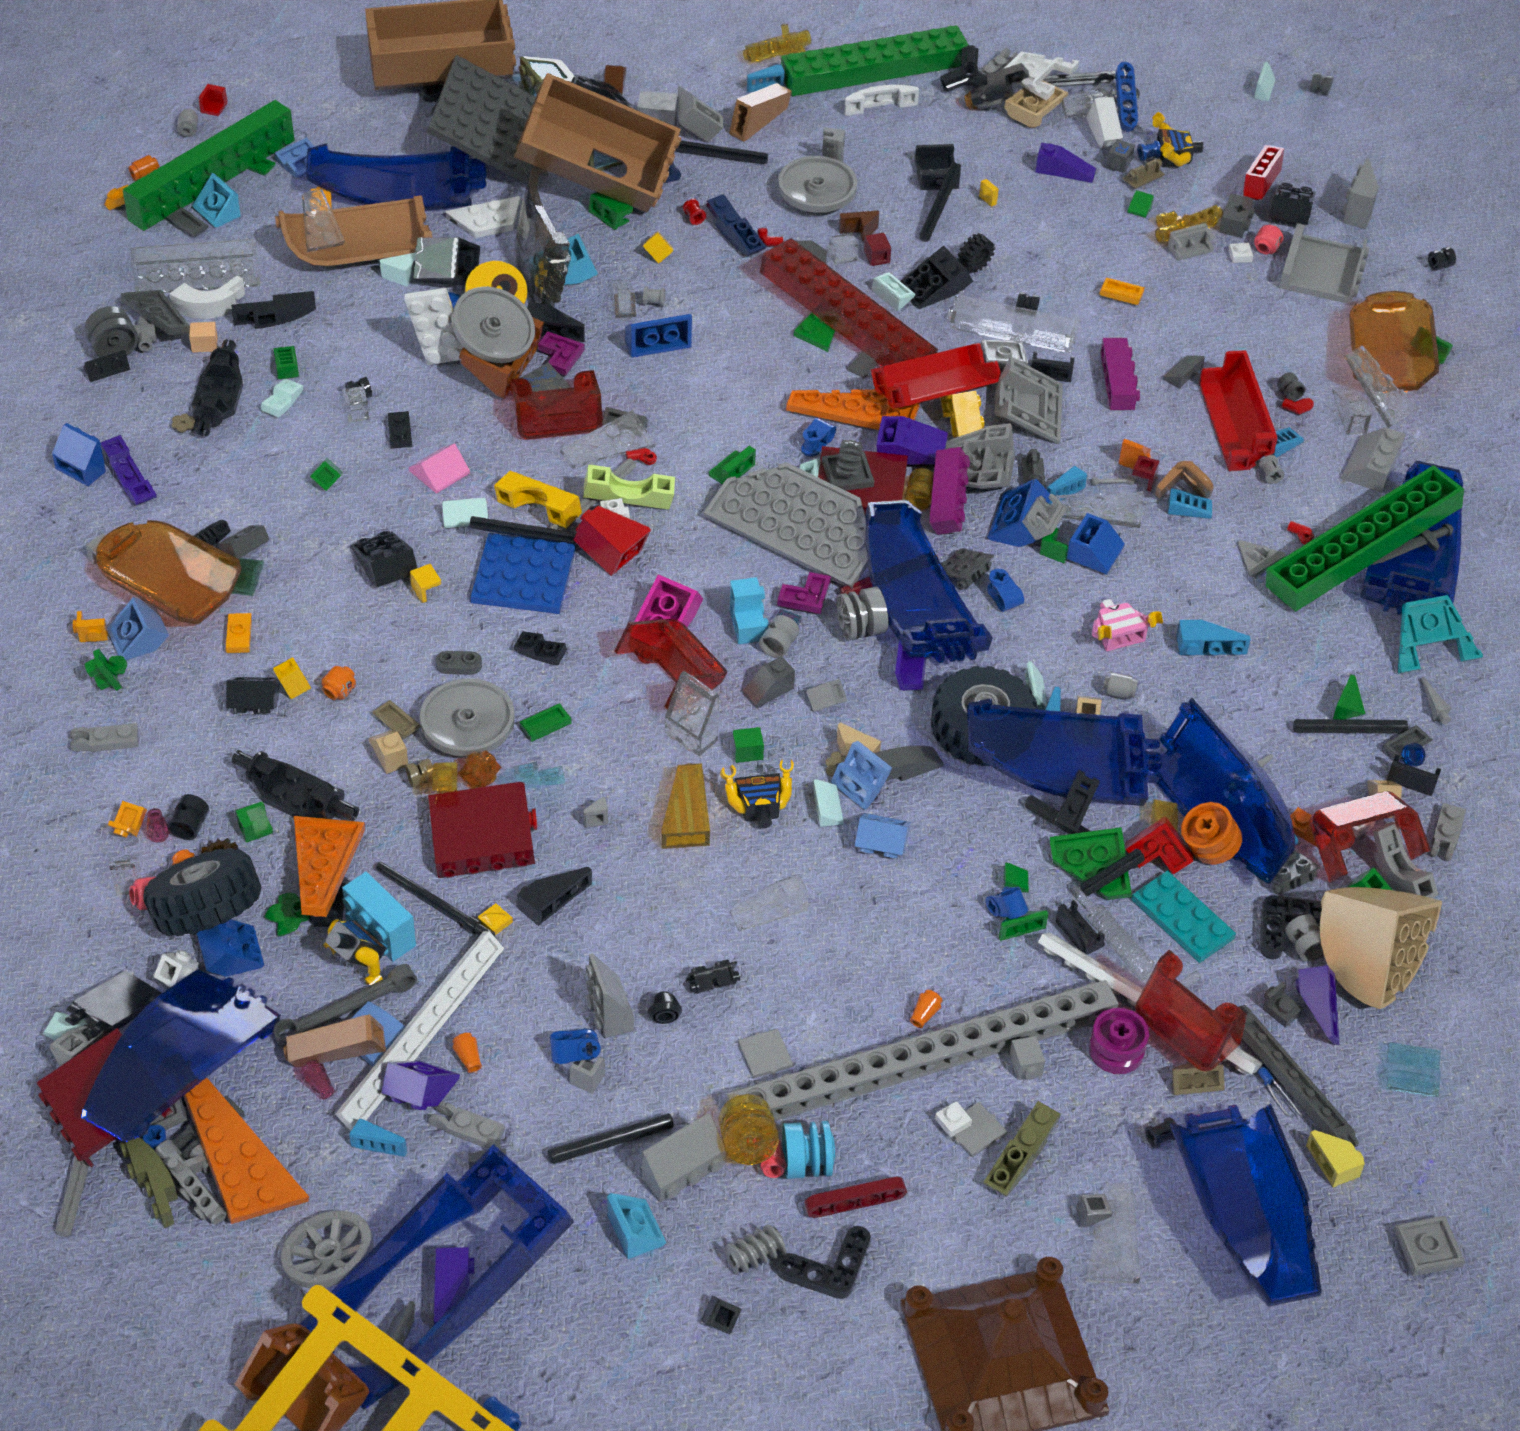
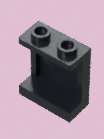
[914,144,961,190]

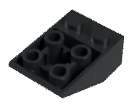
[1269,182,1316,225]
[900,245,973,309]
[351,531,417,587]

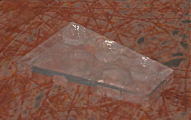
[302,189,345,252]

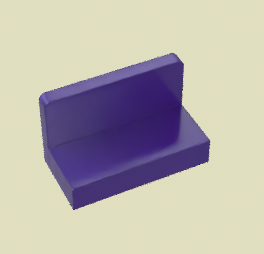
[895,639,927,691]

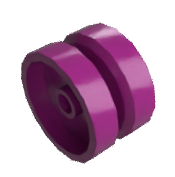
[1089,1008,1149,1074]

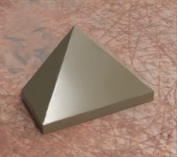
[1172,1061,1225,1095]

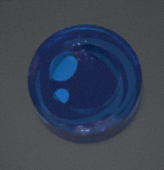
[1401,743,1426,767]

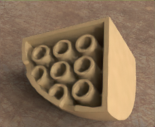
[1320,887,1442,1009]

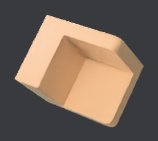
[189,322,218,352]

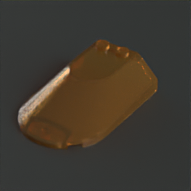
[1349,291,1439,393]
[96,520,241,625]

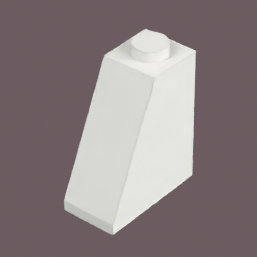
[1086,97,1123,150]

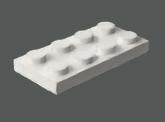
[404,288,463,365]

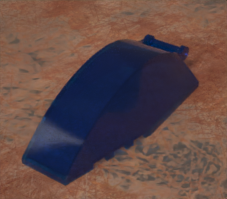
[1145,698,1295,884]
[1170,1104,1322,1307]

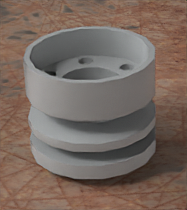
[836,587,888,641]

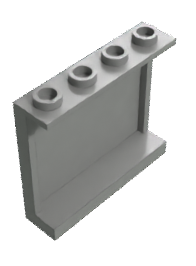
[1279,223,1370,304]

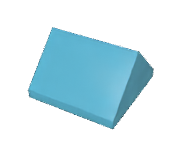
[192,173,241,227]
[607,1193,666,1259]

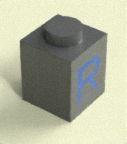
[1106,139,1135,173]

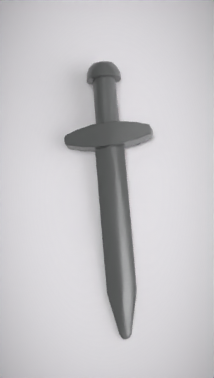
[1371,524,1453,565]

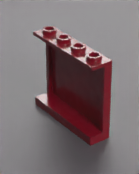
[818,446,908,526]
[428,781,535,878]
[36,1028,173,1167]

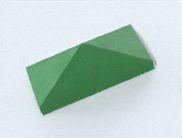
[1333,674,1366,719]
[999,910,1048,941]

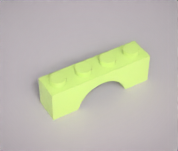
[583,464,675,510]

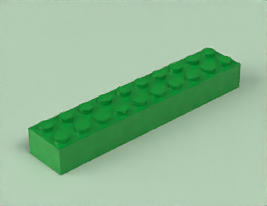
[781,25,969,97]
[122,100,295,231]
[1266,465,1464,612]

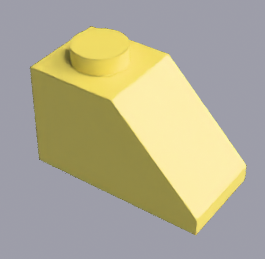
[1306,1130,1365,1187]

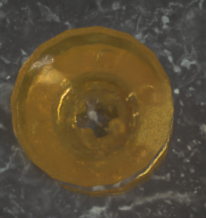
[718,1094,779,1165]

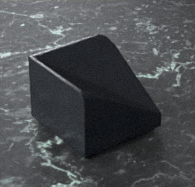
[701,1295,742,1334]

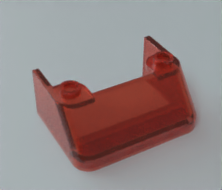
[614,619,727,709]
[1310,791,1431,882]

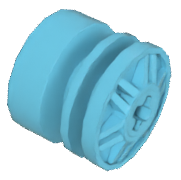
[782,1121,835,1179]

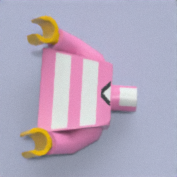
[1092,599,1163,652]

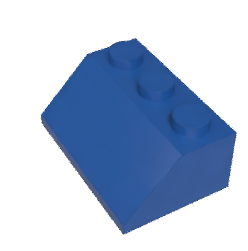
[625,314,692,358]
[987,478,1050,547]

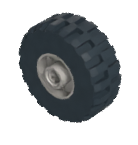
[931,666,1038,766]
[143,848,261,936]

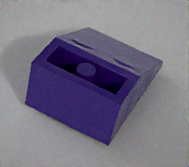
[876,416,948,465]

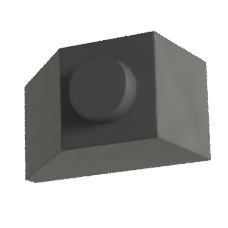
[743,656,795,708]

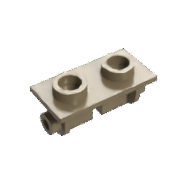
[1123,158,1165,189]

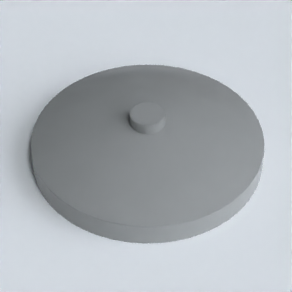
[778,156,857,213]
[451,287,535,363]
[420,678,515,756]

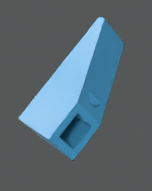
[1176,620,1251,655]

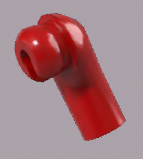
[757,228,783,247]
[1282,398,1314,415]
[625,448,657,465]
[1287,521,1314,545]

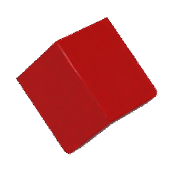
[199,84,228,116]

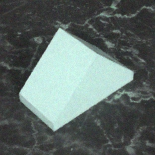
[380,252,416,287]

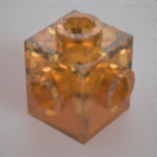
[458,750,502,789]

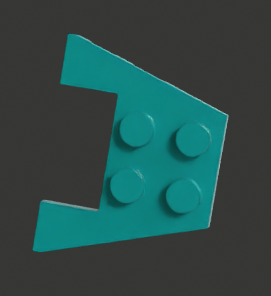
[1398,595,1483,674]

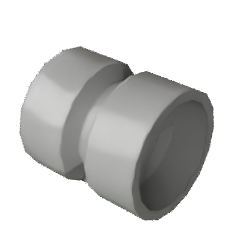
[759,615,799,658]
[1285,914,1324,961]

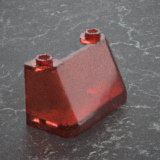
[509,370,603,440]
[1135,950,1247,1071]

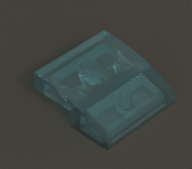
[514,761,566,785]
[1386,1042,1441,1098]

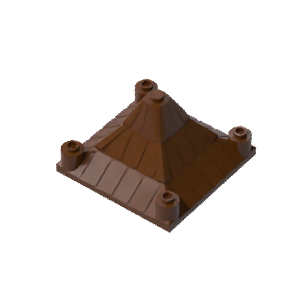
[900,1257,1110,1431]

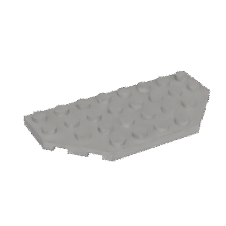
[703,462,875,588]

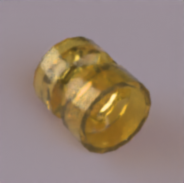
[904,468,934,510]

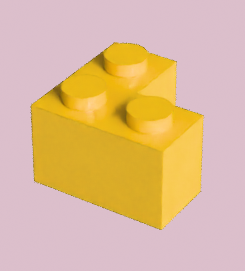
[940,391,985,438]

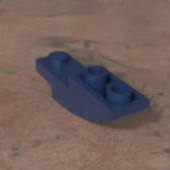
[706,194,766,256]

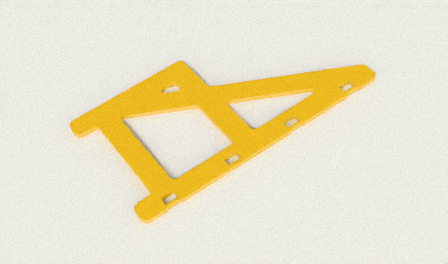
[199,1285,514,1431]

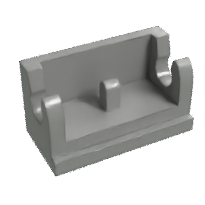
[822,127,845,162]
[1168,223,1214,261]
[1022,494,1067,540]

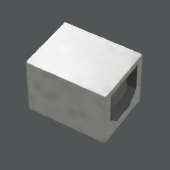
[637,91,678,127]

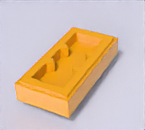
[1100,277,1145,305]
[226,613,252,653]

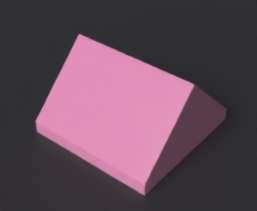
[409,443,470,494]

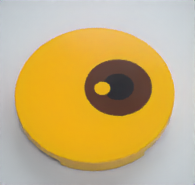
[465,261,527,304]

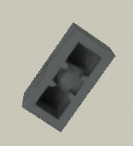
[1219,194,1255,238]

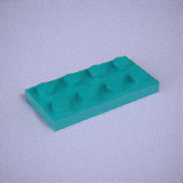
[1131,871,1236,964]

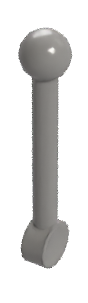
[1091,476,1135,486]

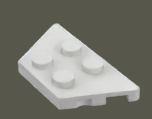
[446,196,520,238]

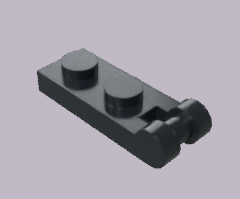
[1053,769,1100,834]

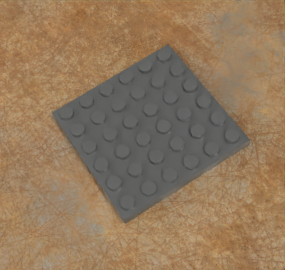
[426,55,540,187]

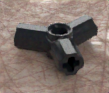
[940,45,988,92]

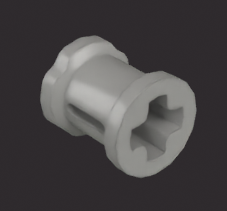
[643,286,666,307]
[1259,455,1284,484]

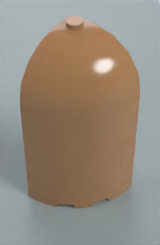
[275,195,432,266]

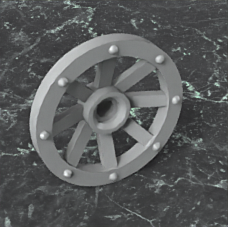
[281,1211,374,1289]

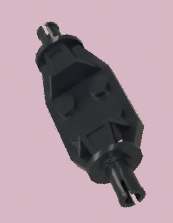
[192,339,243,437]
[232,750,360,821]

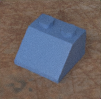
[107,597,169,660]
[855,813,911,858]

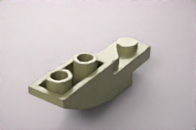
[983,1101,1061,1197]
[120,1130,178,1228]

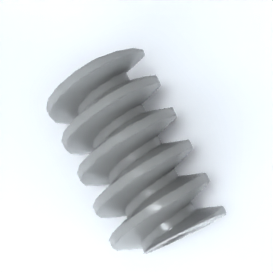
[725,1224,787,1275]

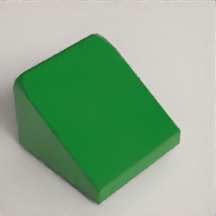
[1128,190,1154,218]
[1003,862,1029,893]

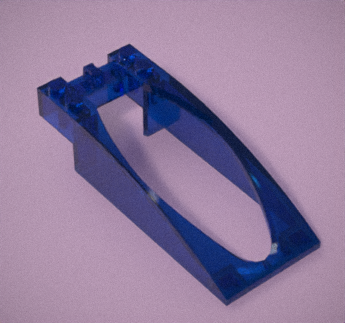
[299,1144,574,1410]

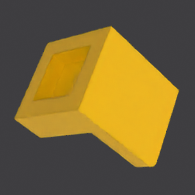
[643,231,674,263]
[410,564,441,603]
[273,657,311,699]

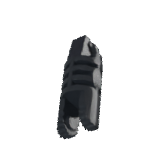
[177,519,231,559]

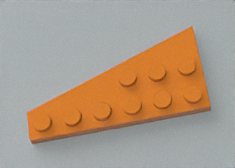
[181,1078,309,1224]

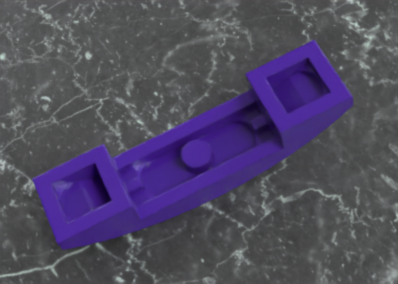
[100,435,157,505]

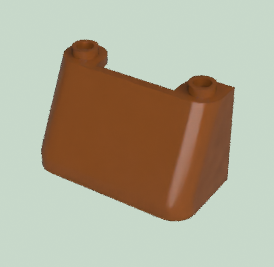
[459,317,544,399]
[235,1324,369,1431]

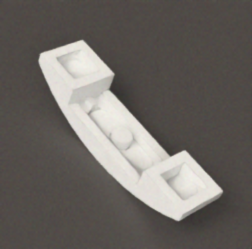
[844,85,919,116]

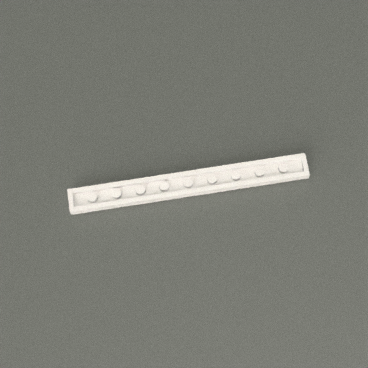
[335,931,504,1131]
[1038,933,1263,1075]

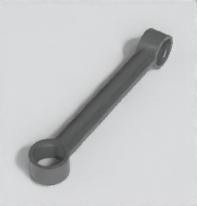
[273,964,417,1048]

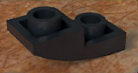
[513,631,567,665]

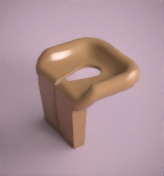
[1155,461,1214,499]

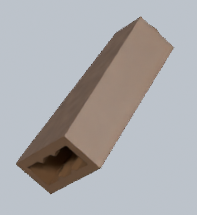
[729,83,791,141]
[284,1014,386,1068]

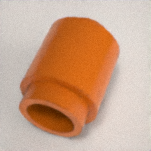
[128,155,160,181]

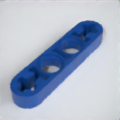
[1115,62,1138,132]

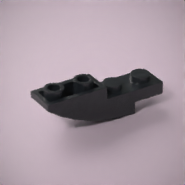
[231,291,316,329]

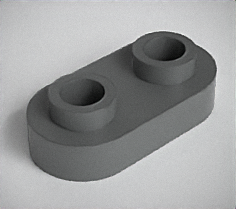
[436,651,482,675]

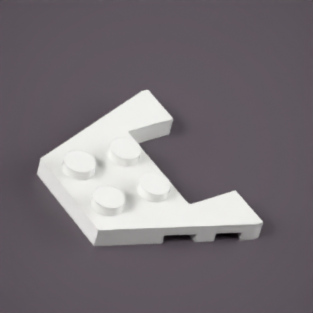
[1005,52,1079,100]

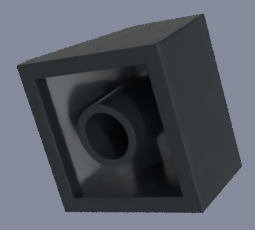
[226,677,280,713]

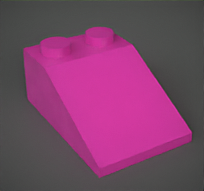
[628,574,703,652]

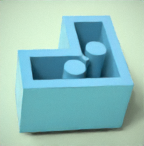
[729,577,769,644]

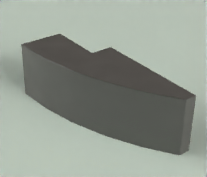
[875,746,944,781]

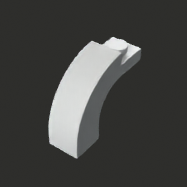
[170,276,245,319]

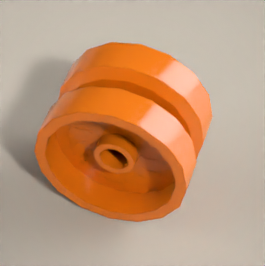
[1181,802,1242,865]

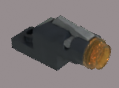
[965,63,1029,110]

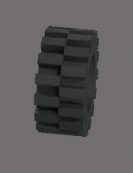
[958,233,995,273]

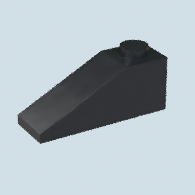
[527,302,585,343]
[517,867,592,926]

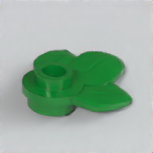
[264,892,311,936]

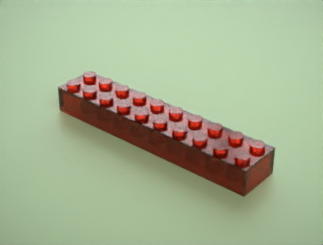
[760,238,938,366]

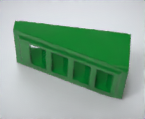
[273,346,299,379]

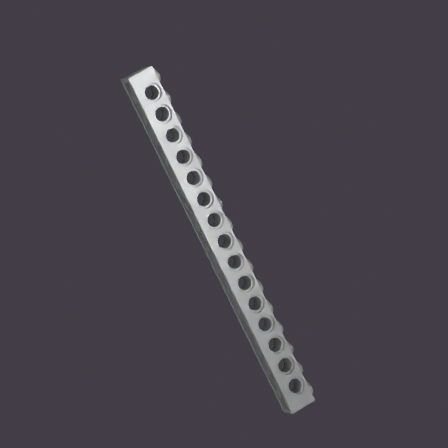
[726,980,1119,1133]

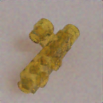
[742,24,811,62]
[1155,205,1223,244]

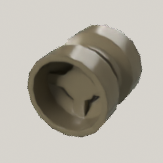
[405,758,436,788]

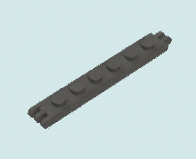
[1224,1005,1359,1147]

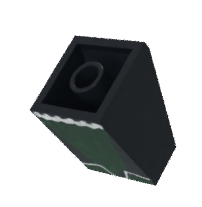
[413,237,481,286]

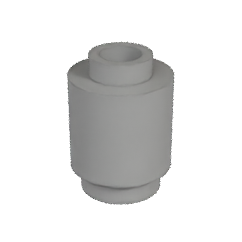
[177,109,198,137]
[1103,672,1138,699]

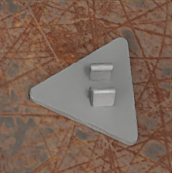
[1238,540,1285,577]

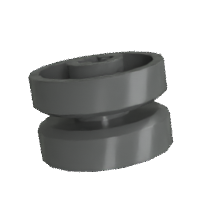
[84,306,139,357]

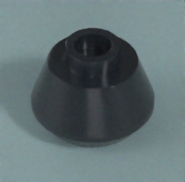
[648,991,682,1024]

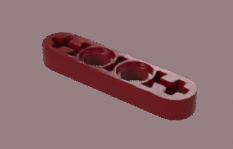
[804,1177,907,1218]

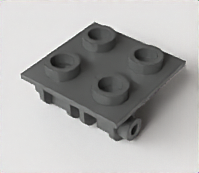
[933,548,994,590]
[1252,848,1321,895]

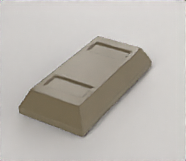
[372,700,421,740]

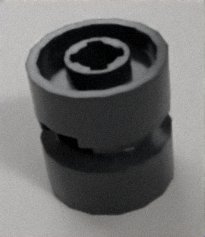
[167,794,209,840]

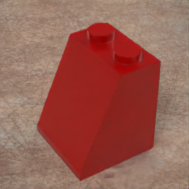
[574,506,651,576]

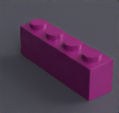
[1100,338,1140,410]
[929,447,970,535]

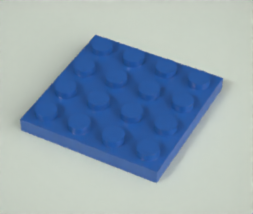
[471,533,576,614]

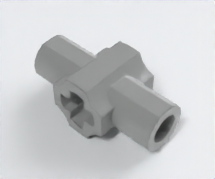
[133,316,157,351]

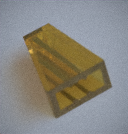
[661,763,710,849]

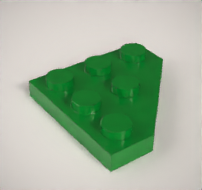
[1049,827,1132,900]

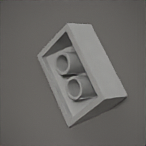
[1341,427,1406,493]
[642,1113,726,1203]

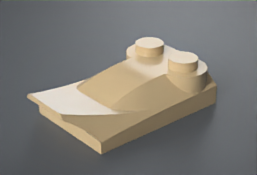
[1004,80,1068,128]

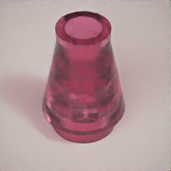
[146,808,170,843]
[300,1060,335,1100]

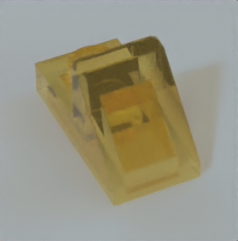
[432,762,459,793]

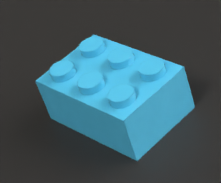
[342,871,416,962]

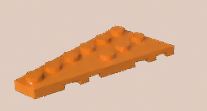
[786,389,921,430]
[294,816,365,917]

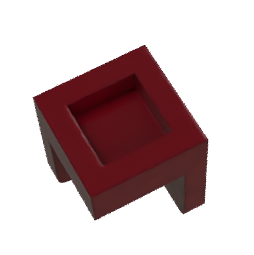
[864,233,892,266]
[1132,455,1160,492]

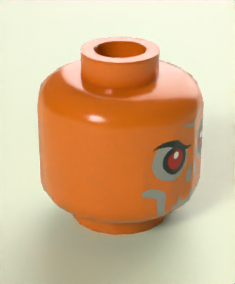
[321,666,356,700]

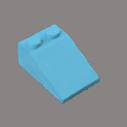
[524,233,598,288]

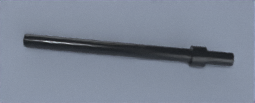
[376,862,495,937]

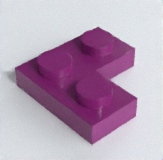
[538,332,585,376]
[777,572,831,614]

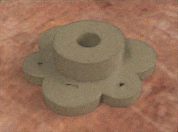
[171,414,196,432]
[825,751,846,777]

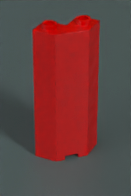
[870,343,1001,409]
[1199,350,1278,471]

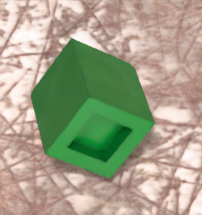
[310,458,343,491]
[1040,527,1069,564]
[733,727,764,763]
[235,802,273,843]

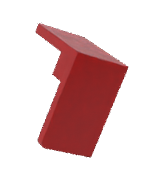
[1125,816,1193,875]

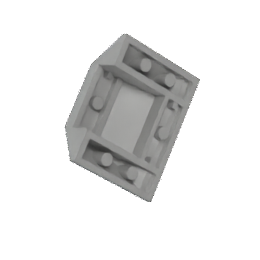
[994,357,1063,444]

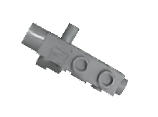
[155,1140,227,1224]

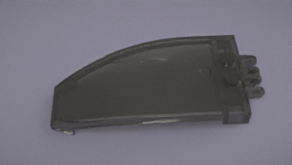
[515,167,571,307]

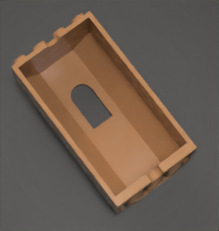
[365,0,516,91]
[514,72,682,212]

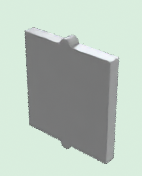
[738,1029,793,1079]
[952,1102,1007,1157]

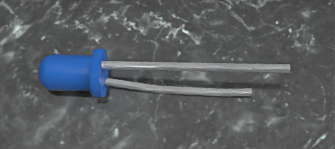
[1258,1067,1302,1117]

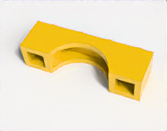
[494,470,582,528]

